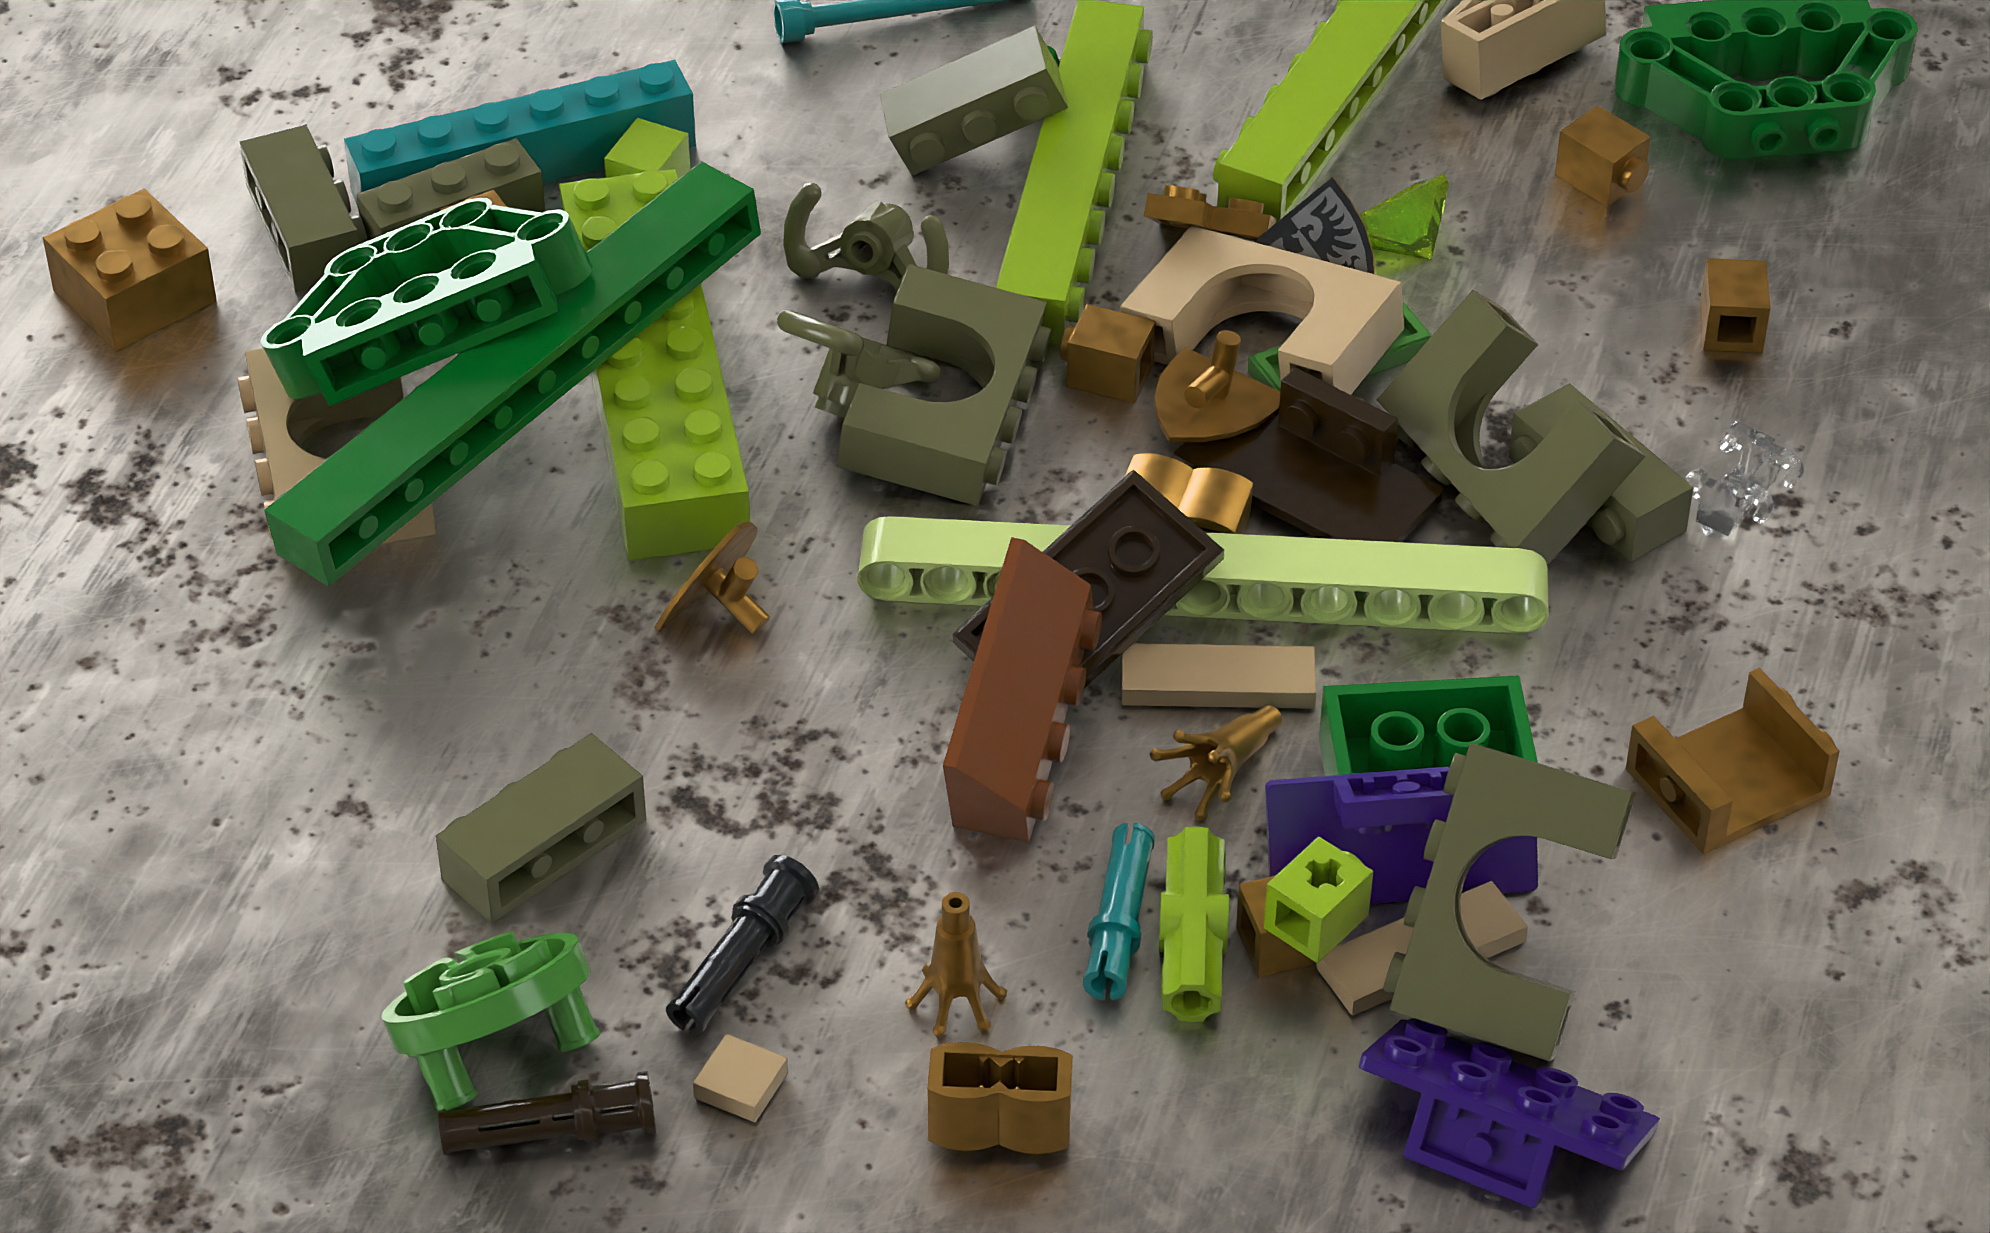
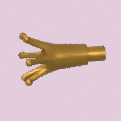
[1149,705,1282,821]
[905,892,1007,1038]

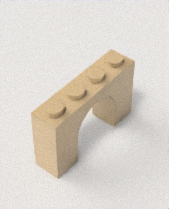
[1120,226,1404,395]
[237,348,436,544]

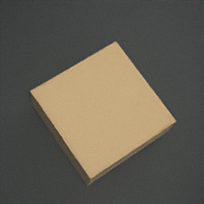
[693,1034,788,1123]

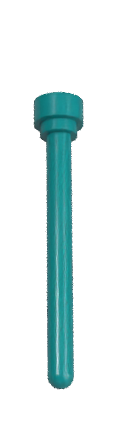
[773,0,1010,44]

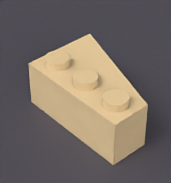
[1441,0,1606,100]

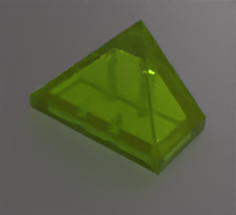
[1359,173,1449,260]

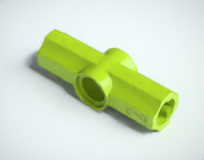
[1159,827,1229,1022]

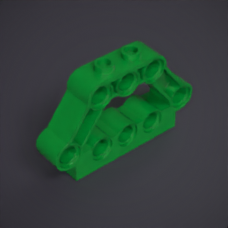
[1614,0,1918,159]
[260,197,593,406]

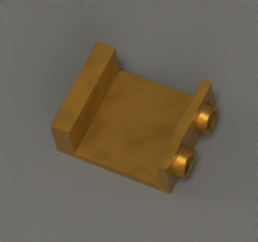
[1625,667,1840,855]

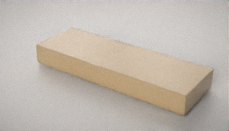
[1122,643,1316,709]
[1317,881,1528,1016]

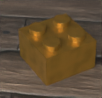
[43,188,217,352]

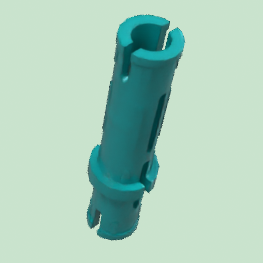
[1083,823,1155,1000]

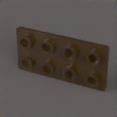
[1174,367,1443,542]

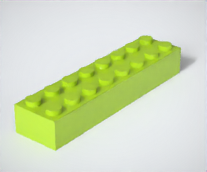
[559,169,750,561]

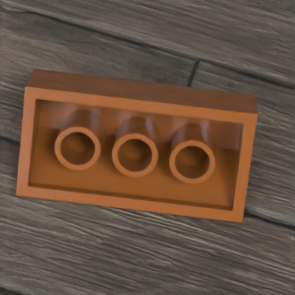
[943,537,1102,842]

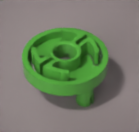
[382,931,601,1111]

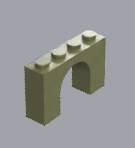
[836,264,1052,506]
[1376,289,1646,566]
[1384,743,1636,1061]

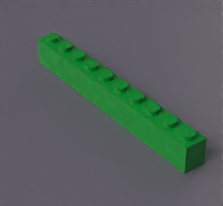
[264,161,761,587]

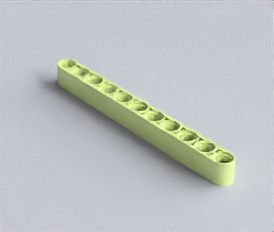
[857,516,1549,634]

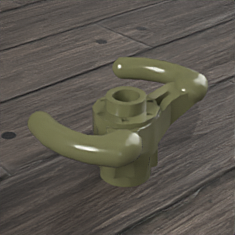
[783,182,949,291]
[777,310,941,418]

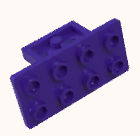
[1265,766,1538,904]
[1358,1018,1660,1209]

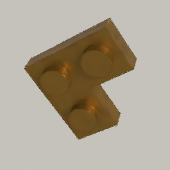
[1144,185,1277,239]

